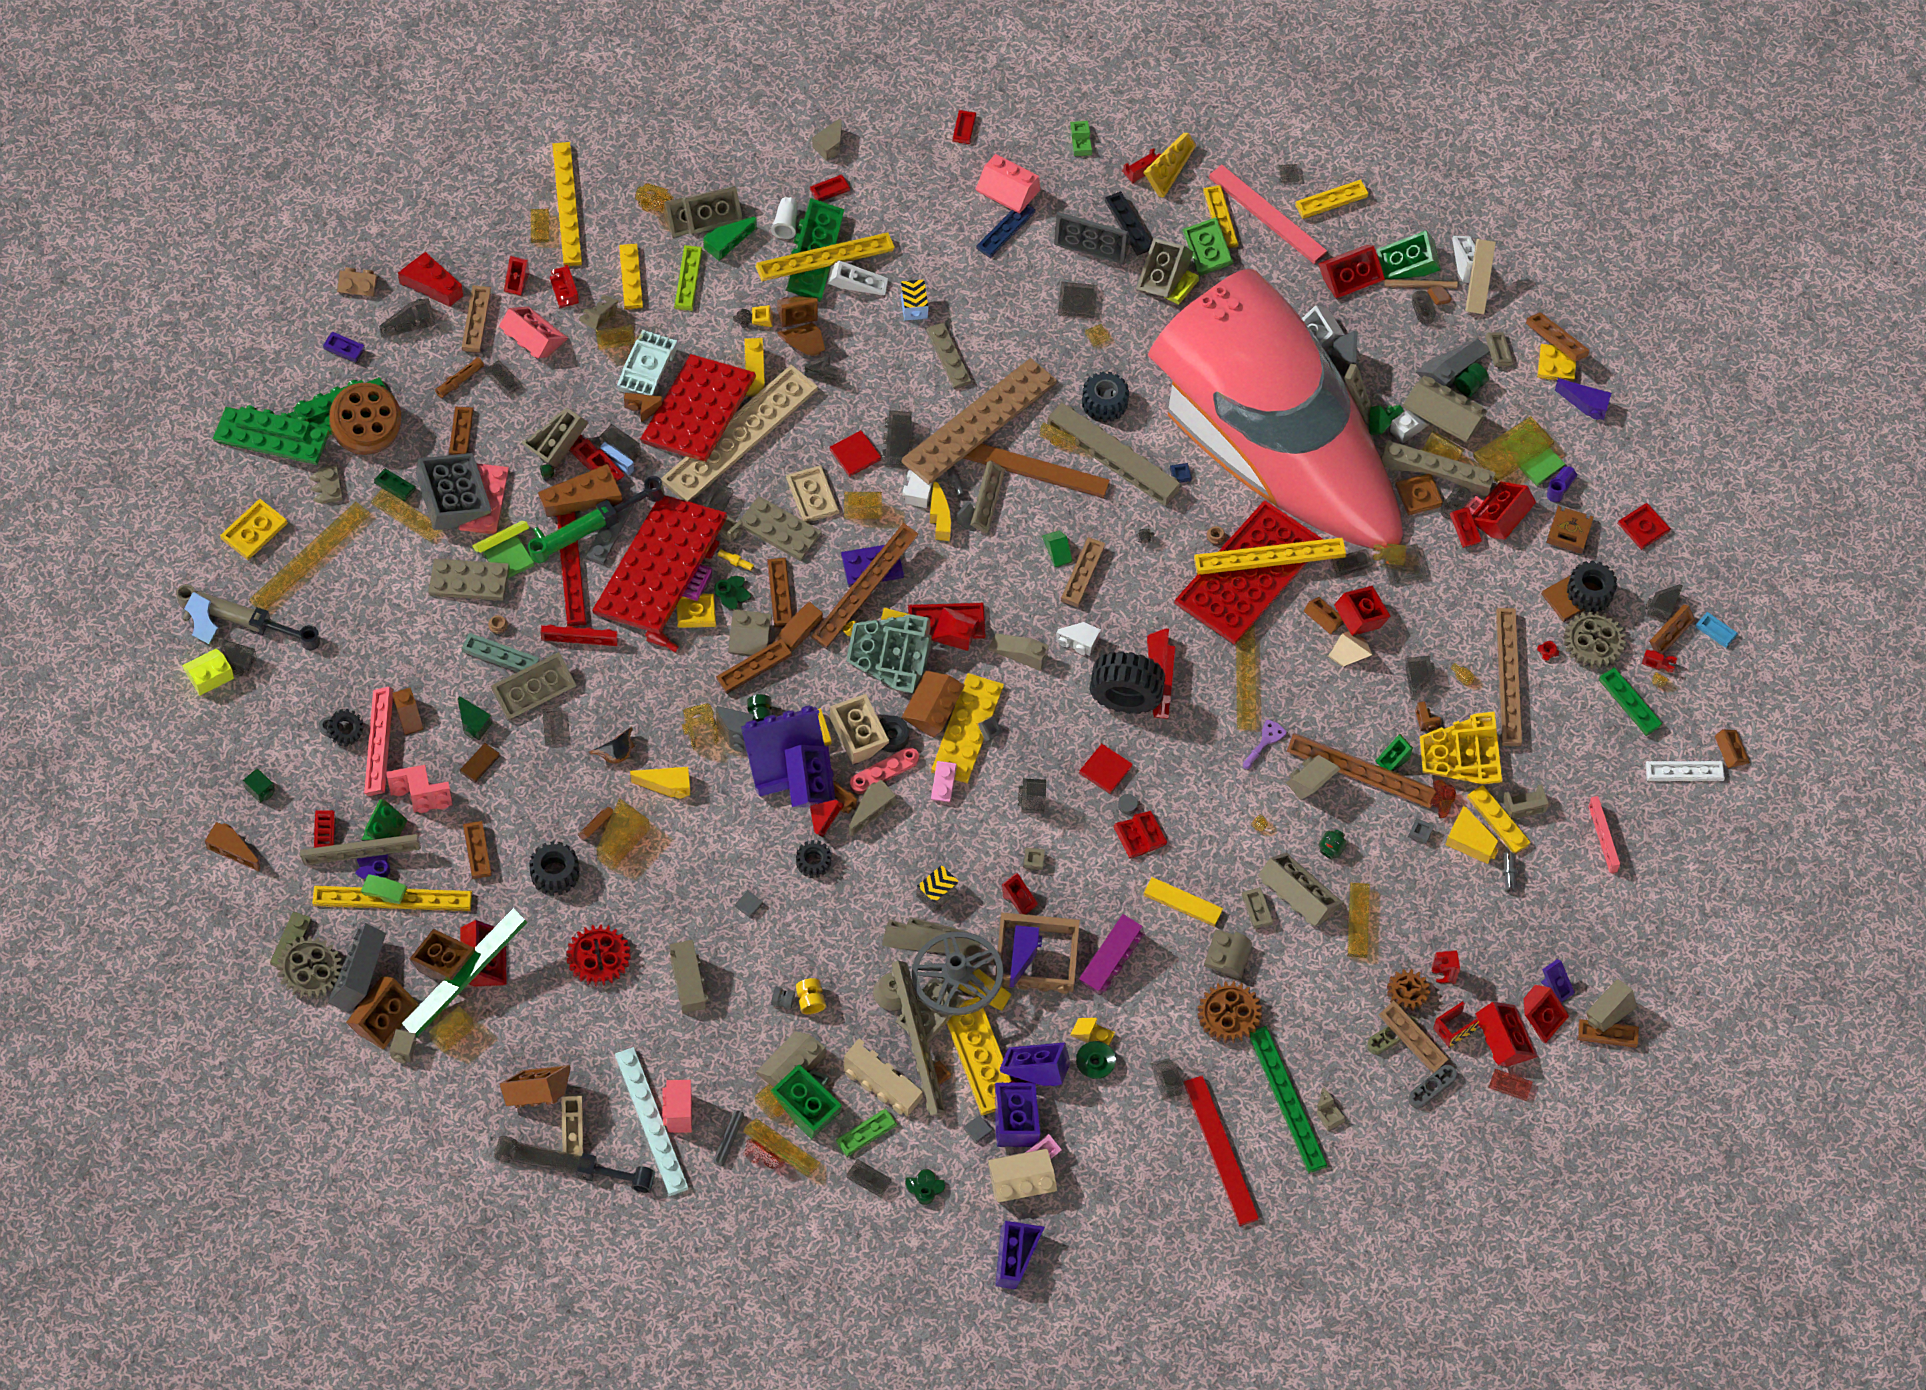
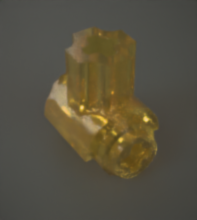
[635,183,674,213]

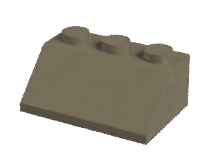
[755,1031,826,1087]

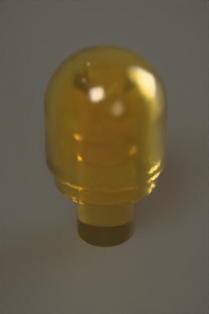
[1450,663,1475,686]

